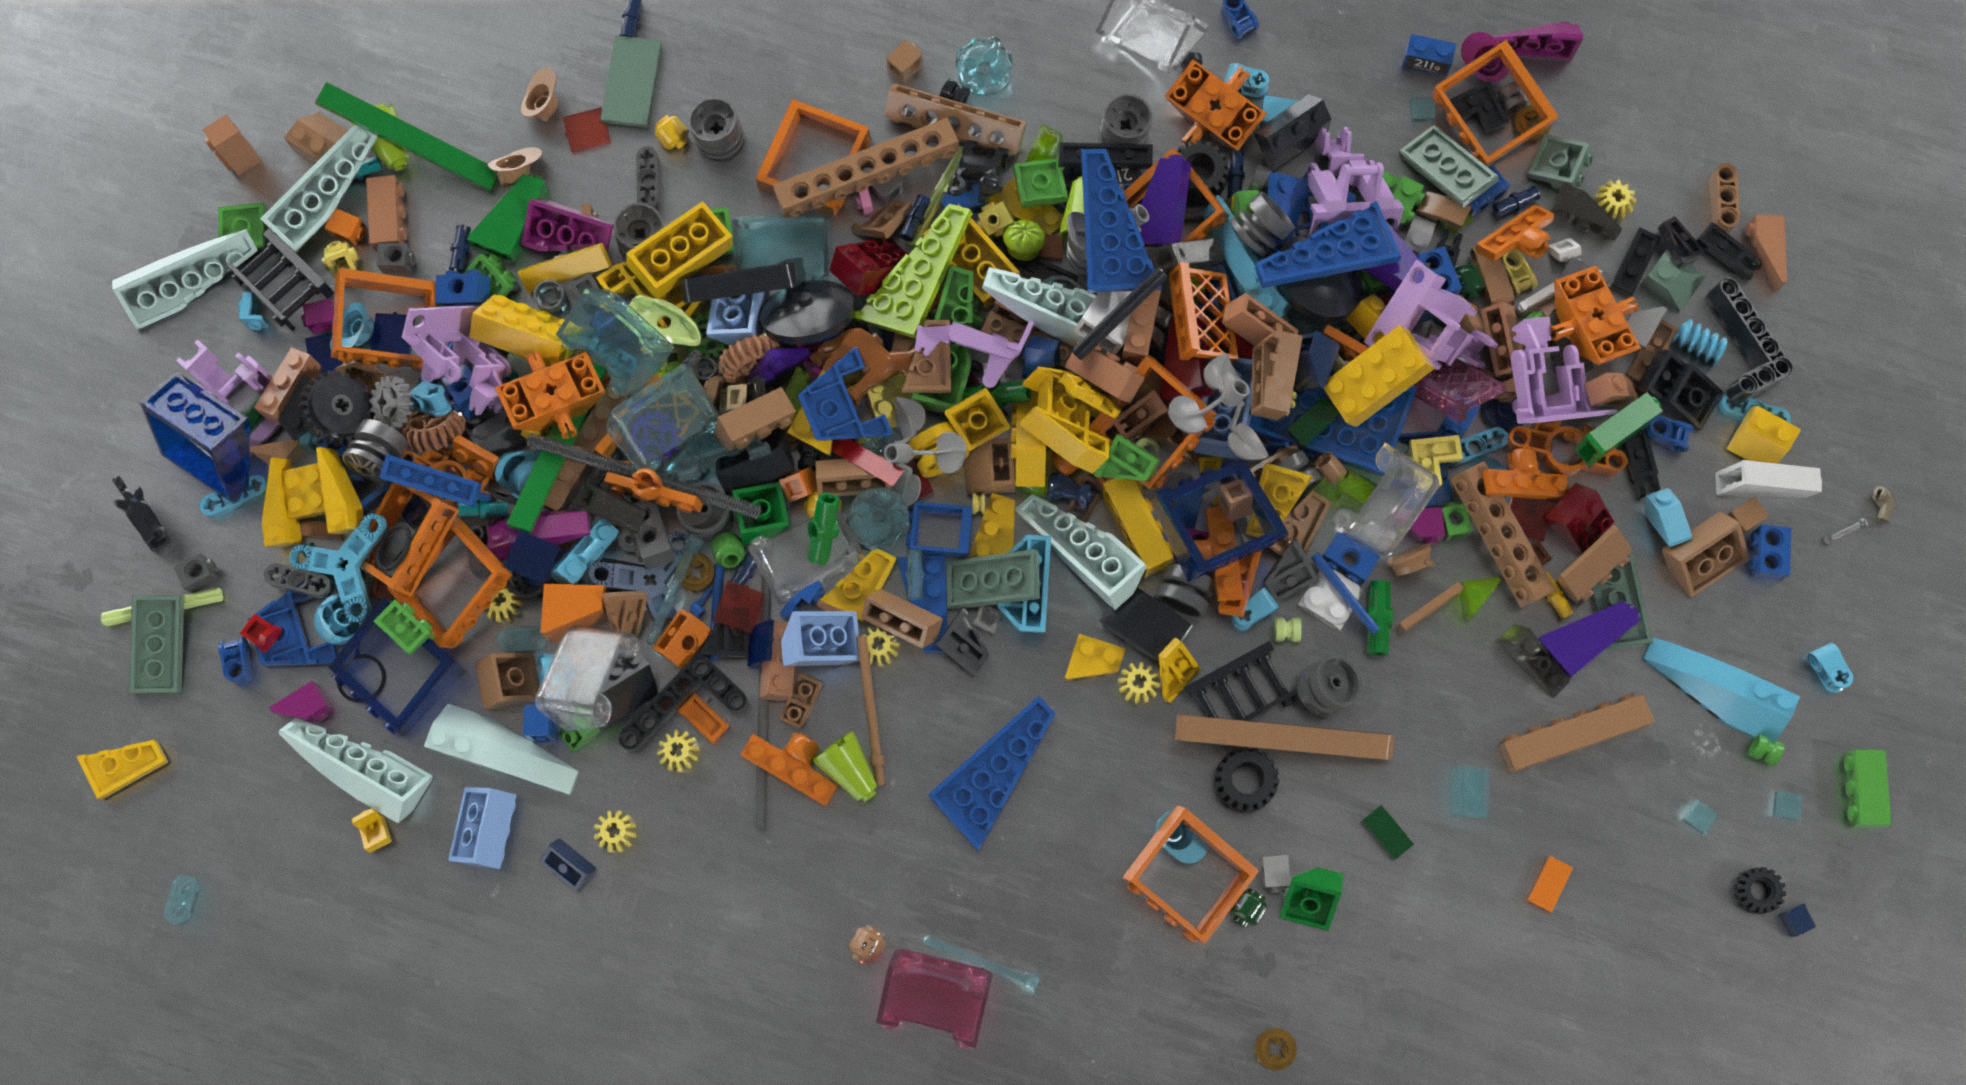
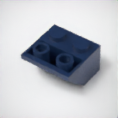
[1293,331,1341,394]

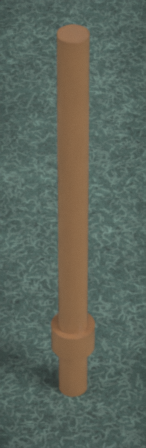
[857,636,885,785]

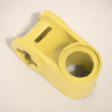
[1502,249,1538,297]

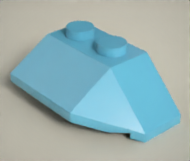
[998,535,1051,633]

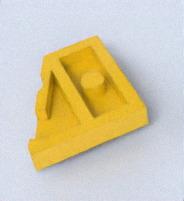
[1060,372,1121,419]
[1064,634,1126,681]
[1159,637,1201,703]

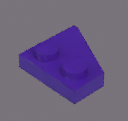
[748,348,811,385]

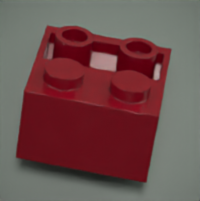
[1545,483,1614,555]

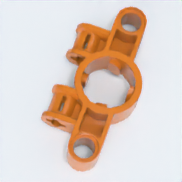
[1505,420,1627,477]
[401,447,500,521]

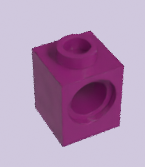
[301,298,334,334]

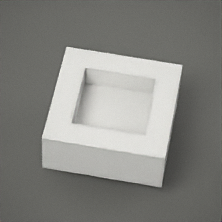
[1549,238,1582,262]

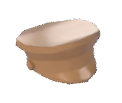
[1387,544,1435,576]

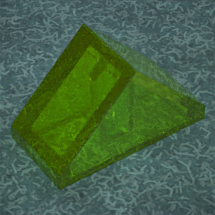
[1026,124,1063,162]
[1459,577,1501,623]

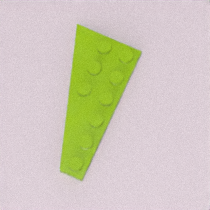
[853,204,973,338]

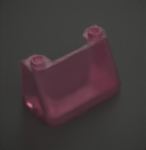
[876,949,993,1048]

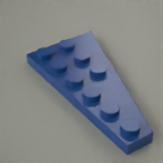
[1081,149,1162,293]
[1255,201,1401,288]
[928,696,1056,851]

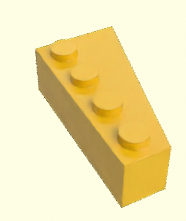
[1011,390,1046,487]

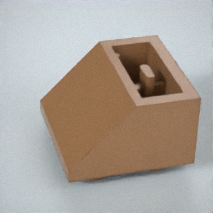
[965,438,1015,495]

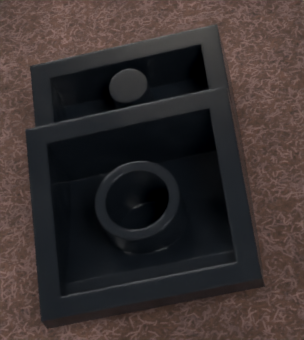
[1635,349,1724,431]
[1099,587,1193,662]

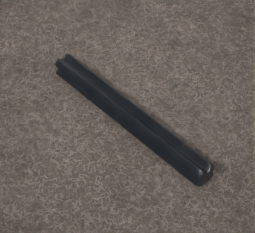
[1072,268,1167,360]

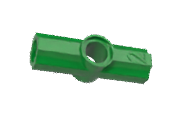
[961,380,1032,409]
[807,492,840,566]
[1365,580,1393,656]

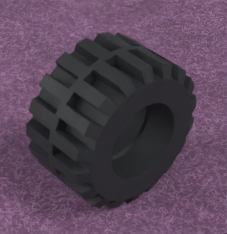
[1178,141,1229,206]
[1214,747,1279,813]

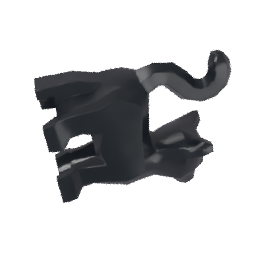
[947,140,1009,202]
[112,475,171,552]

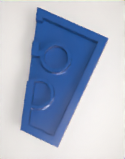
[1268,172,1309,247]

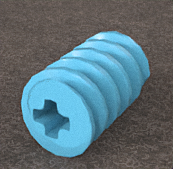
[1671,319,1727,367]

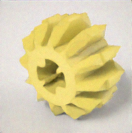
[1594,179,1637,221]
[483,584,523,623]
[860,626,900,667]
[1118,662,1160,705]
[657,730,700,773]
[594,810,637,853]

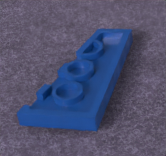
[896,555,948,653]

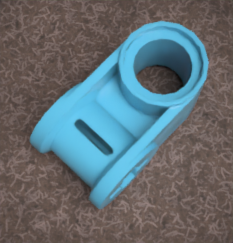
[1224,63,1269,99]
[409,381,452,417]
[1232,588,1280,631]
[1808,643,1854,693]

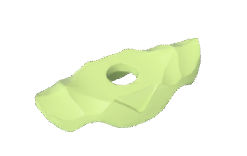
[627,295,701,346]

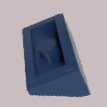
[539,838,596,893]

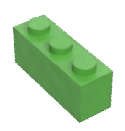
[1844,749,1892,828]

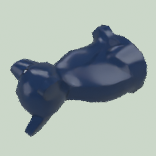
[1047,472,1101,510]

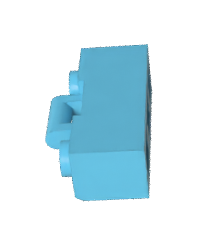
[551,516,620,585]

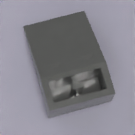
[463,407,527,457]

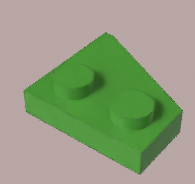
[1094,434,1160,481]

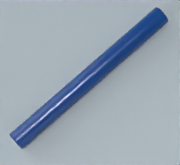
[1311,552,1380,635]
[708,564,724,661]

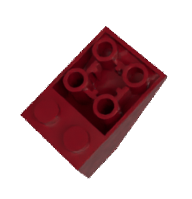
[829,238,909,296]

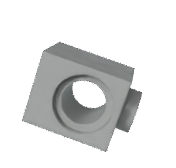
[1260,855,1290,893]

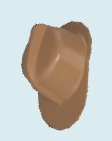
[521,67,559,122]
[488,147,542,187]
[333,360,387,389]

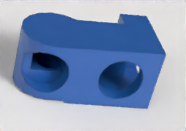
[942,183,986,215]

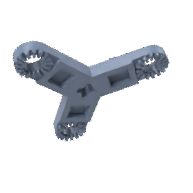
[588,531,690,636]

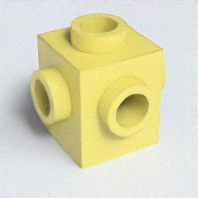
[977,201,1015,238]
[322,240,359,279]

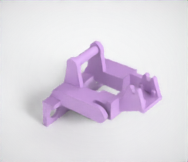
[1307,127,1404,236]
[1364,260,1498,370]
[402,305,511,415]
[1511,317,1617,424]
[915,320,1034,388]
[176,339,281,465]

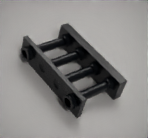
[227,228,335,331]
[1182,641,1298,721]

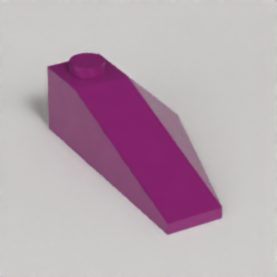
[1492,22,1583,60]
[520,199,614,251]
[487,511,591,561]

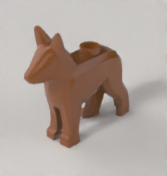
[810,328,915,406]

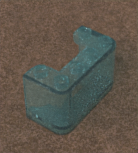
[556,288,674,396]

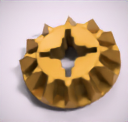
[1514,105,1552,141]
[675,552,714,591]
[1256,1028,1297,1070]

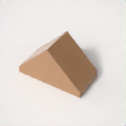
[250,439,305,466]

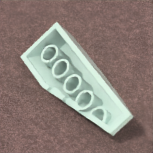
[260,125,378,252]
[112,229,258,330]
[982,267,1106,354]
[1015,494,1147,610]
[424,704,578,795]
[279,718,433,823]

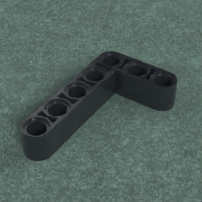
[680,257,806,303]
[1708,277,1794,404]
[618,655,749,753]

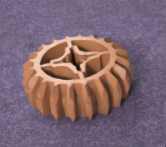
[718,334,781,386]
[400,404,466,453]

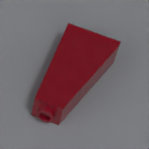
[1160,316,1214,408]

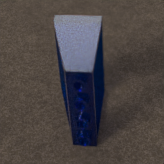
[140,371,250,502]
[1150,459,1289,582]
[328,597,466,736]

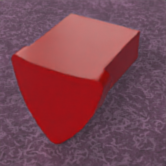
[239,613,282,653]

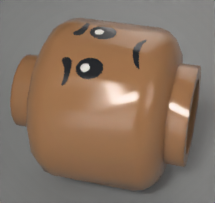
[848,925,886,965]

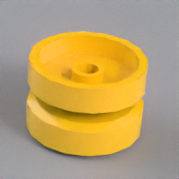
[908,422,970,478]

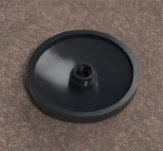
[1276,235,1363,322]
[759,280,855,345]

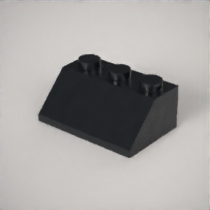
[1253,94,1332,171]
[715,427,794,498]
[570,646,658,731]

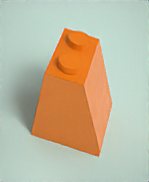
[540,584,609,642]

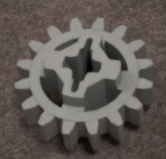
[369,376,413,429]

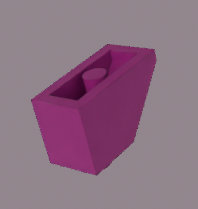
[1389,507,1445,546]
[269,681,333,723]

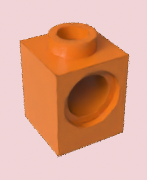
[324,208,367,247]
[779,466,817,503]

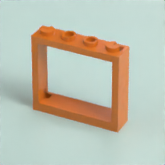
[1432,40,1559,166]
[755,99,872,217]
[1124,148,1230,274]
[331,268,436,371]
[1089,356,1218,489]
[360,482,459,597]
[387,515,512,648]
[1122,806,1259,944]

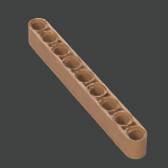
[1175,714,1395,760]

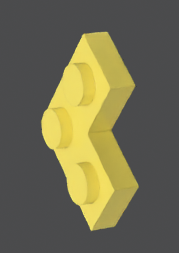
[1409,435,1463,489]

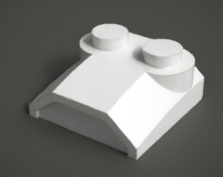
[1297,570,1364,632]

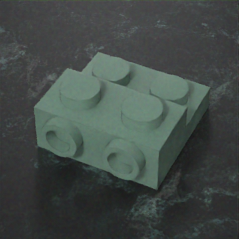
[1527,134,1594,193]

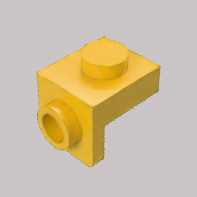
[351,808,392,853]

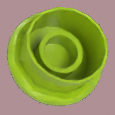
[1003,220,1045,261]

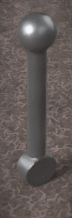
[1822,518,1869,545]

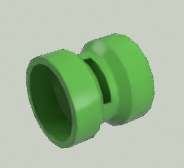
[1749,734,1785,767]

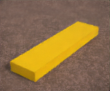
[517,243,612,293]

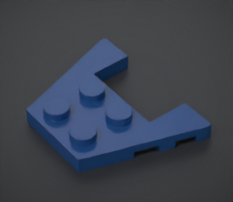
[798,347,893,441]
[248,578,341,666]

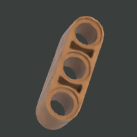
[1709,163,1740,234]
[1470,247,1515,307]

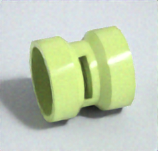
[1274,617,1301,642]

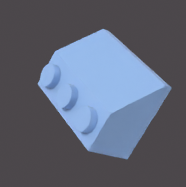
[706,291,769,345]
[781,611,860,666]
[448,787,516,869]

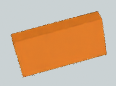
[677,693,730,745]
[1527,856,1573,913]

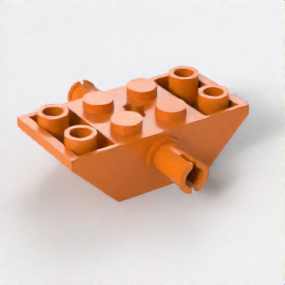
[1164,59,1267,152]
[1551,265,1641,365]
[495,351,605,439]

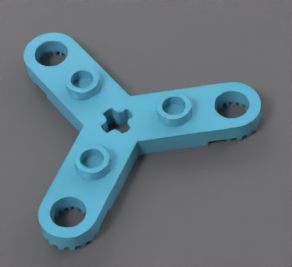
[289,513,387,623]

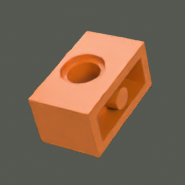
[652,609,712,669]

